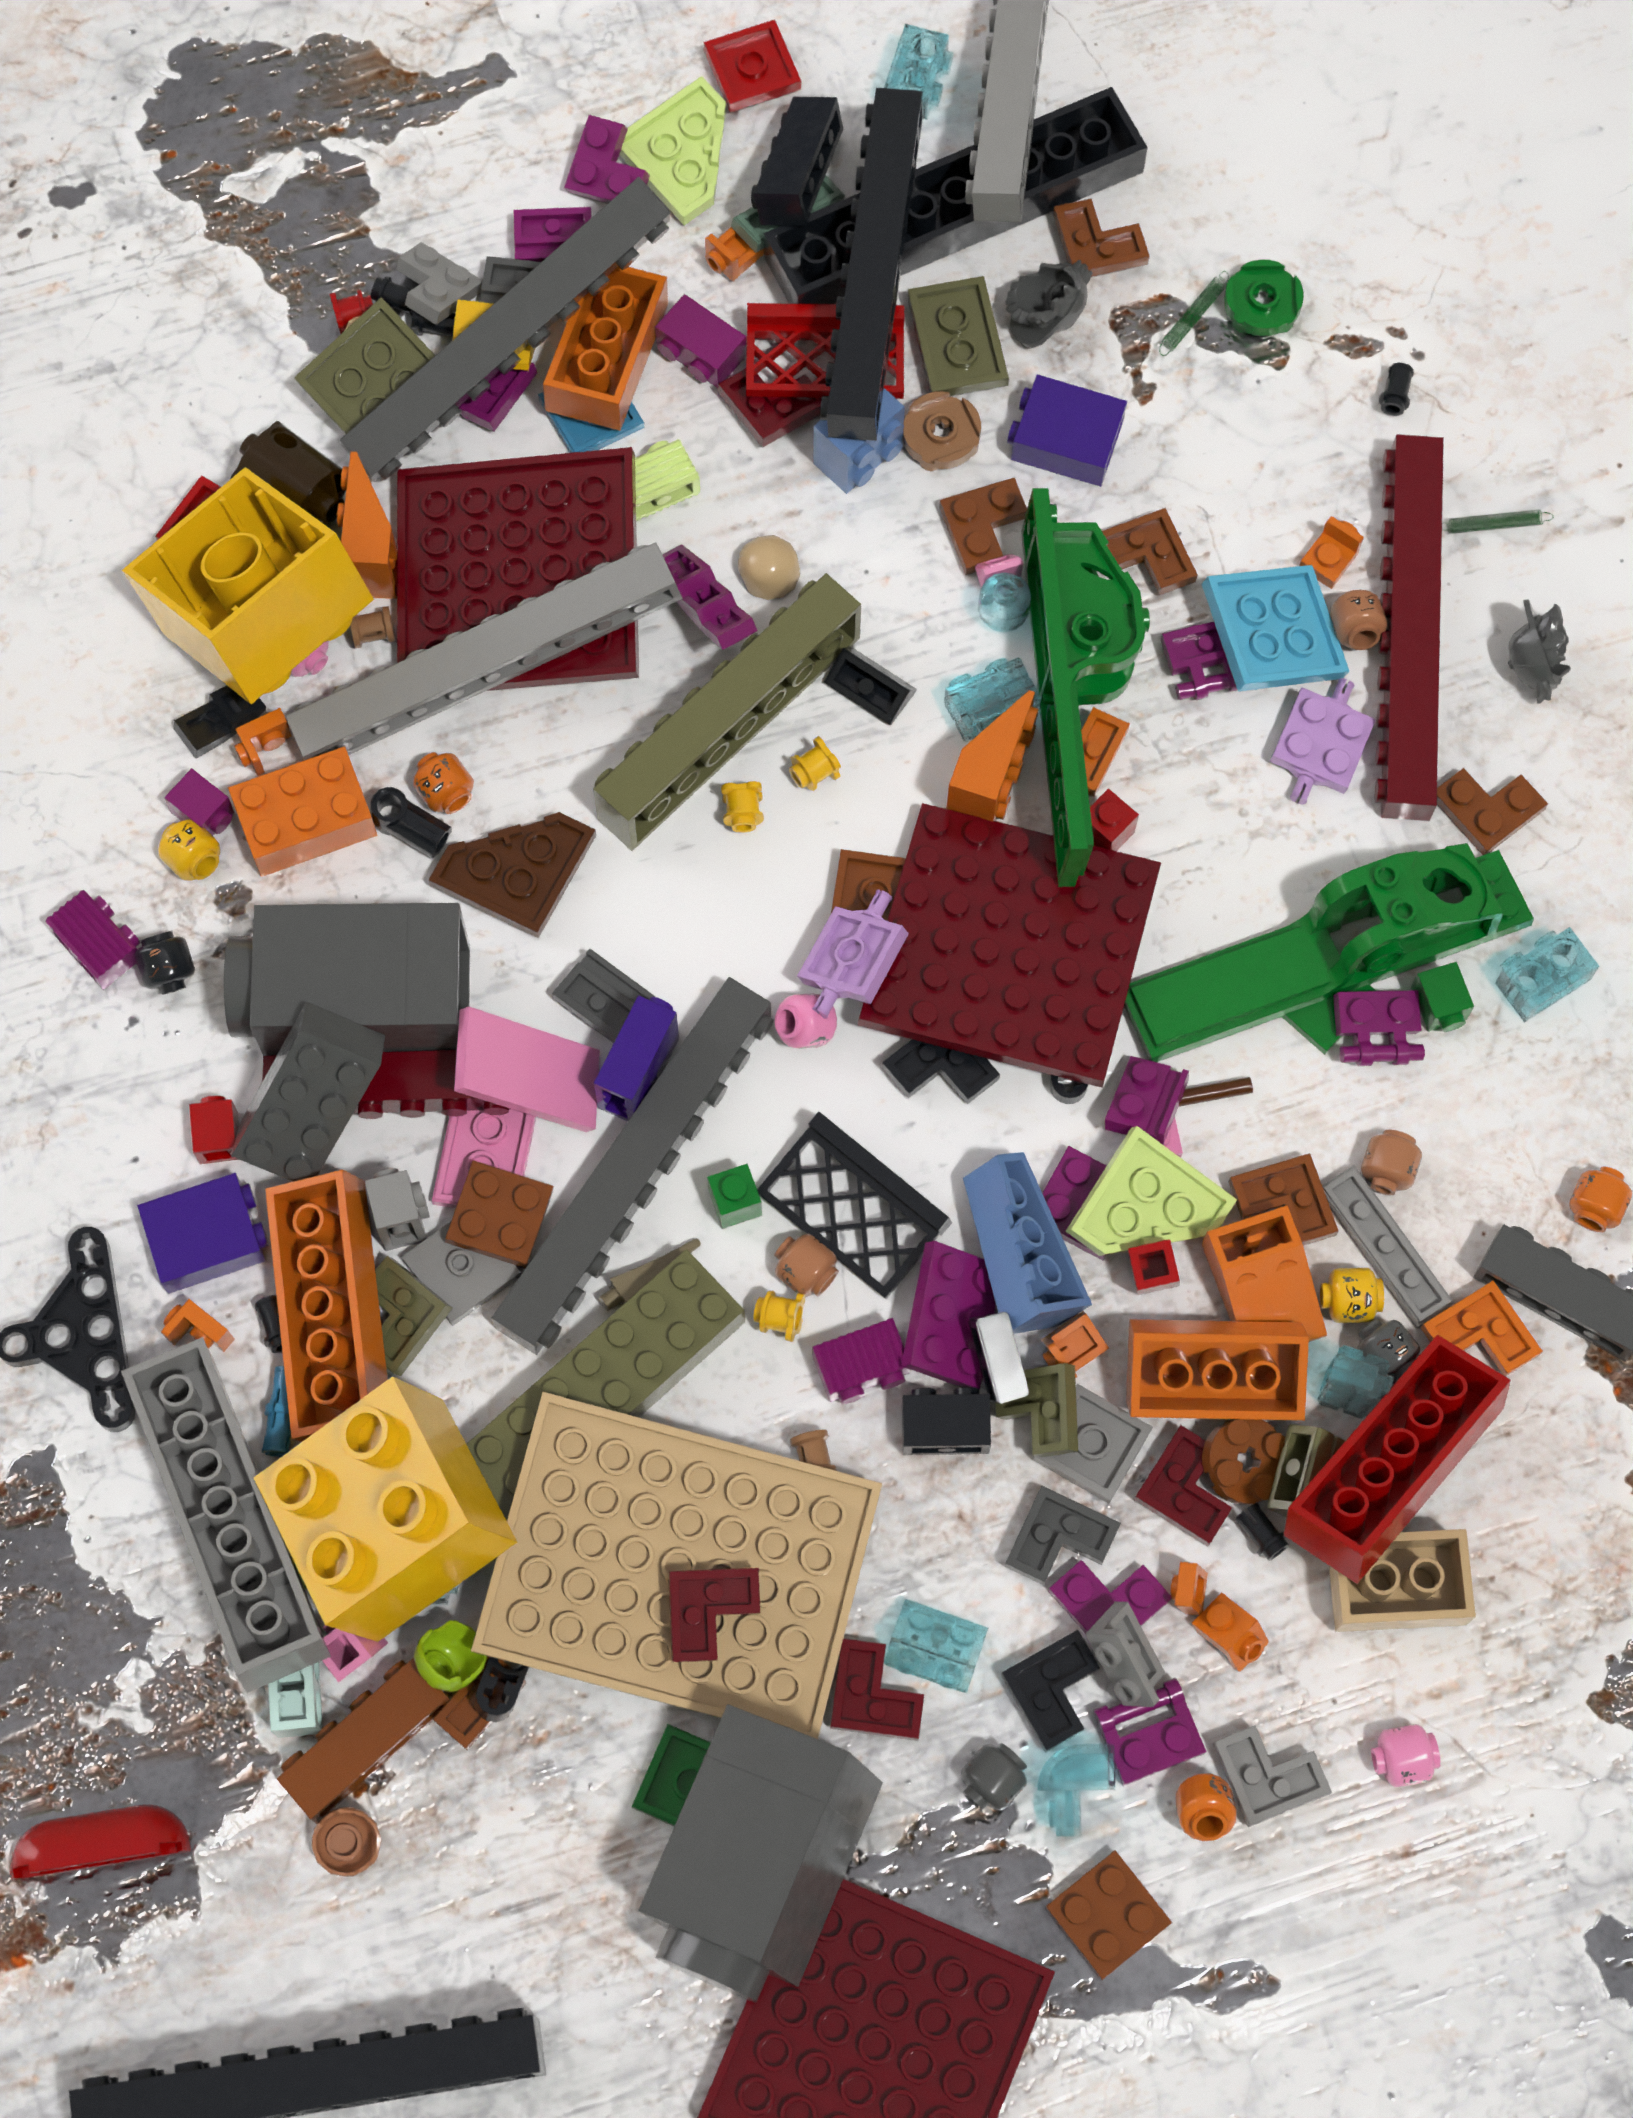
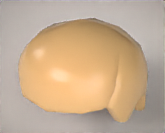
[738,535,800,600]

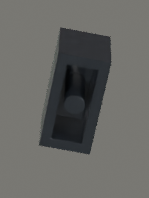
[901,1387,991,1455]

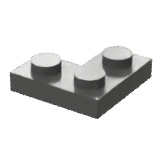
[1004,1486,1121,1585]

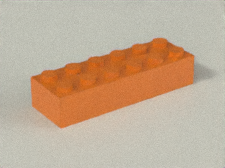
[265,1169,388,1442]

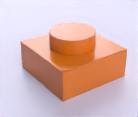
[1171,1562,1208,1616]

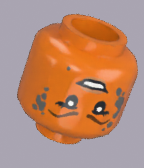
[413,752,474,814]
[1569,1166,1632,1232]
[1175,1773,1237,1841]

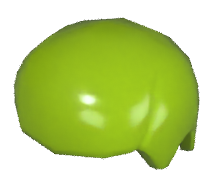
[413,1620,487,1692]

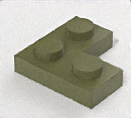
[375,1256,453,1377]
[995,1363,1078,1457]

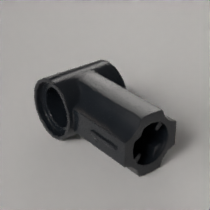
[371,787,452,859]

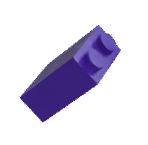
[1007,374,1128,487]
[594,995,679,1122]
[137,1173,269,1294]

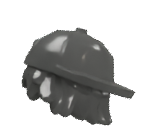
[1005,260,1093,348]
[1508,599,1571,704]

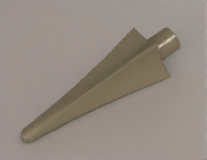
[598,1238,701,1311]

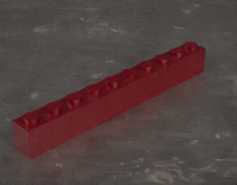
[1374,434,1444,821]

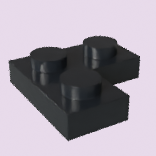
[882,1039,1000,1104]
[1001,1630,1100,1753]

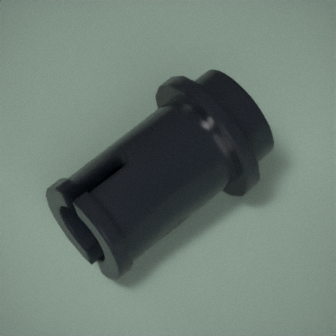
[370,276,413,316]
[411,311,456,337]
[1379,362,1414,416]
[255,1295,282,1353]
[1235,1503,1289,1561]

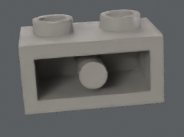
[365,1168,430,1251]

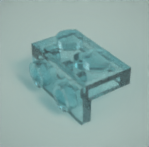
[884,1599,988,1693]

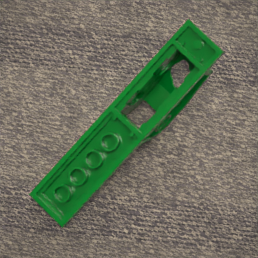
[1021,488,1150,887]
[1124,843,1534,1062]

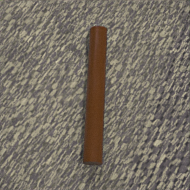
[1179,1077,1253,1107]

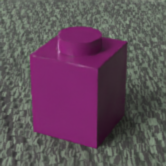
[164,768,234,836]

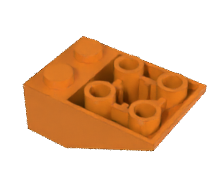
[337,452,397,599]
[946,690,1039,822]
[1202,1205,1327,1342]

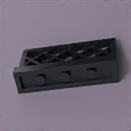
[757,1111,952,1299]

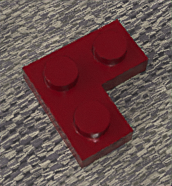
[718,368,822,447]
[1134,1425,1232,1547]
[668,1568,760,1663]
[830,1638,924,1741]

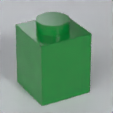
[1411,961,1474,1032]
[707,1163,762,1229]

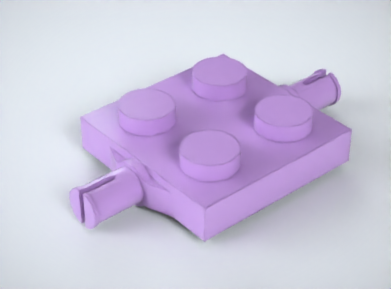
[1270,678,1376,805]
[797,890,909,1019]

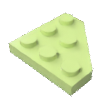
[619,76,726,225]
[1066,1126,1237,1256]

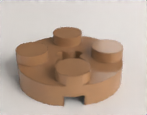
[903,391,981,471]

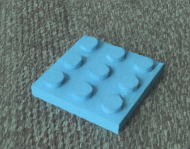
[1201,565,1350,692]

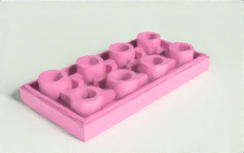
[454,1007,600,1132]

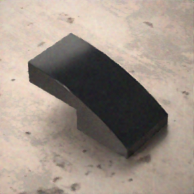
[173,685,266,758]

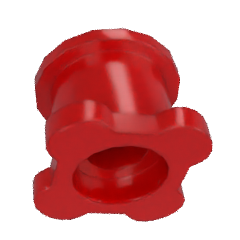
[330,290,373,334]

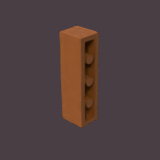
[277,1658,450,1824]

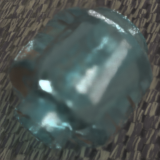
[978,572,1031,632]

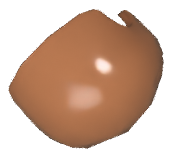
[311,1807,382,1877]

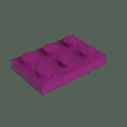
[901,1241,996,1389]

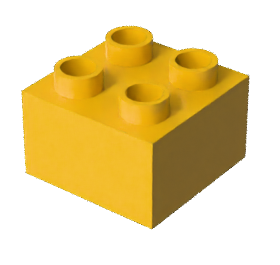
[122,467,374,704]
[253,1376,518,1642]

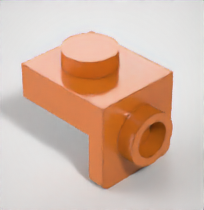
[705,227,764,281]
[1041,1311,1109,1378]
[1192,1592,1269,1672]

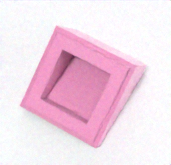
[975,554,1023,593]

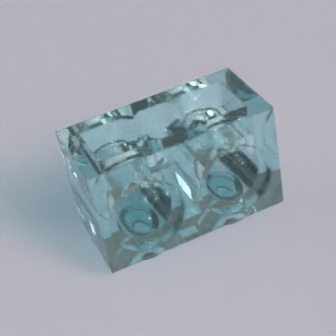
[884,24,954,120]
[1495,927,1600,1022]

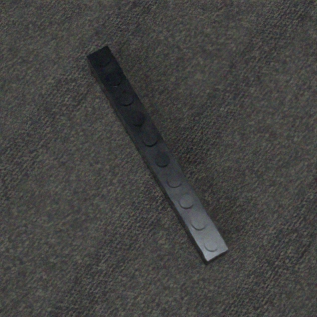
[820,88,923,441]

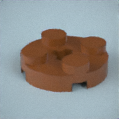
[1202,1419,1285,1505]

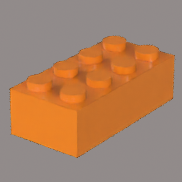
[543,266,668,431]
[1126,1319,1309,1420]

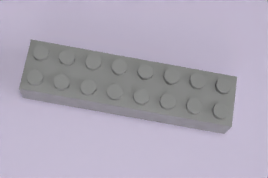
[121,1337,331,1693]

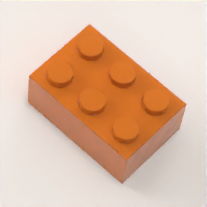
[228,746,377,877]

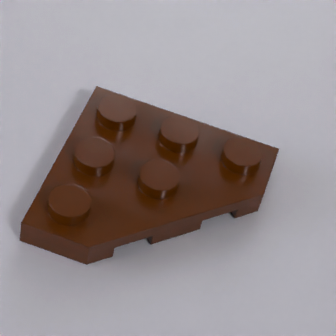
[428,812,597,938]

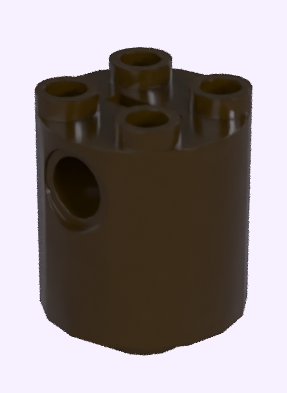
[230,421,345,525]

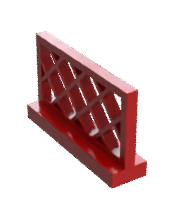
[746,303,904,399]

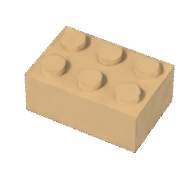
[1329,1529,1476,1632]

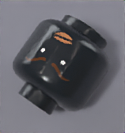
[135,931,195,995]

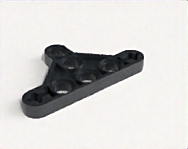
[0,1227,136,1432]

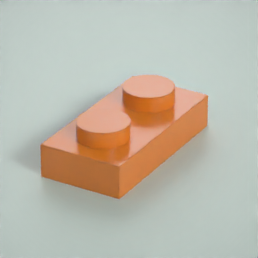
[1081,707,1130,797]

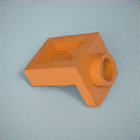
[1299,516,1363,589]
[234,708,292,776]
[161,1299,235,1352]

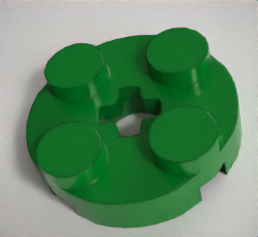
[1224,259,1304,336]

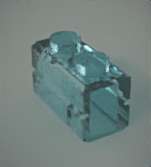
[944,657,1040,742]
[1317,1345,1394,1419]

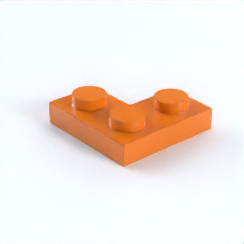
[1421,1280,1543,1377]

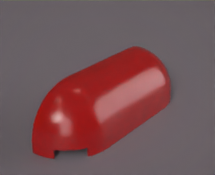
[11,1804,191,1881]

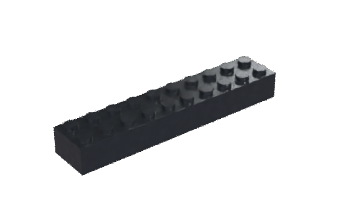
[764,87,1148,304]
[69,2008,546,2118]

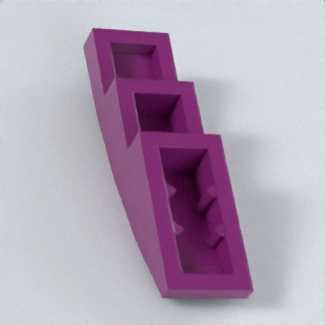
[663,544,758,650]

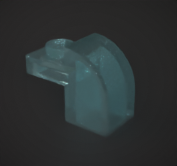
[1037,1744,1116,1837]

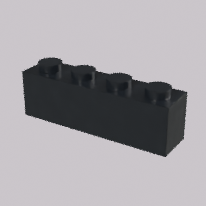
[751,97,844,226]

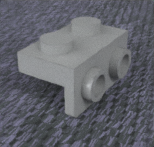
[1085,1602,1165,1707]

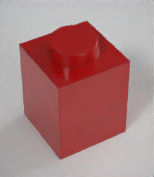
[1090,788,1139,851]
[189,1096,239,1164]
[1128,1239,1180,1295]

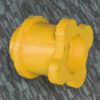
[789,736,841,791]
[721,781,764,833]
[754,1290,805,1342]

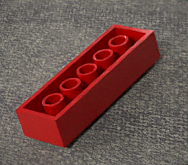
[1284,1334,1511,1584]

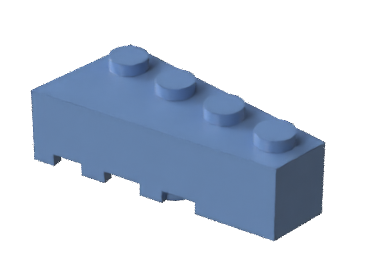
[963,1152,1092,1334]

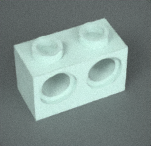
[268,1662,323,1738]

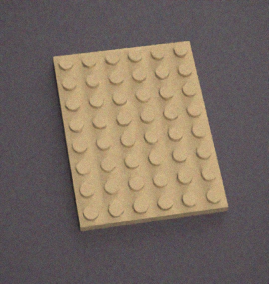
[471,1392,882,1739]

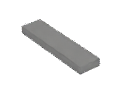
[1322,1165,1454,1329]

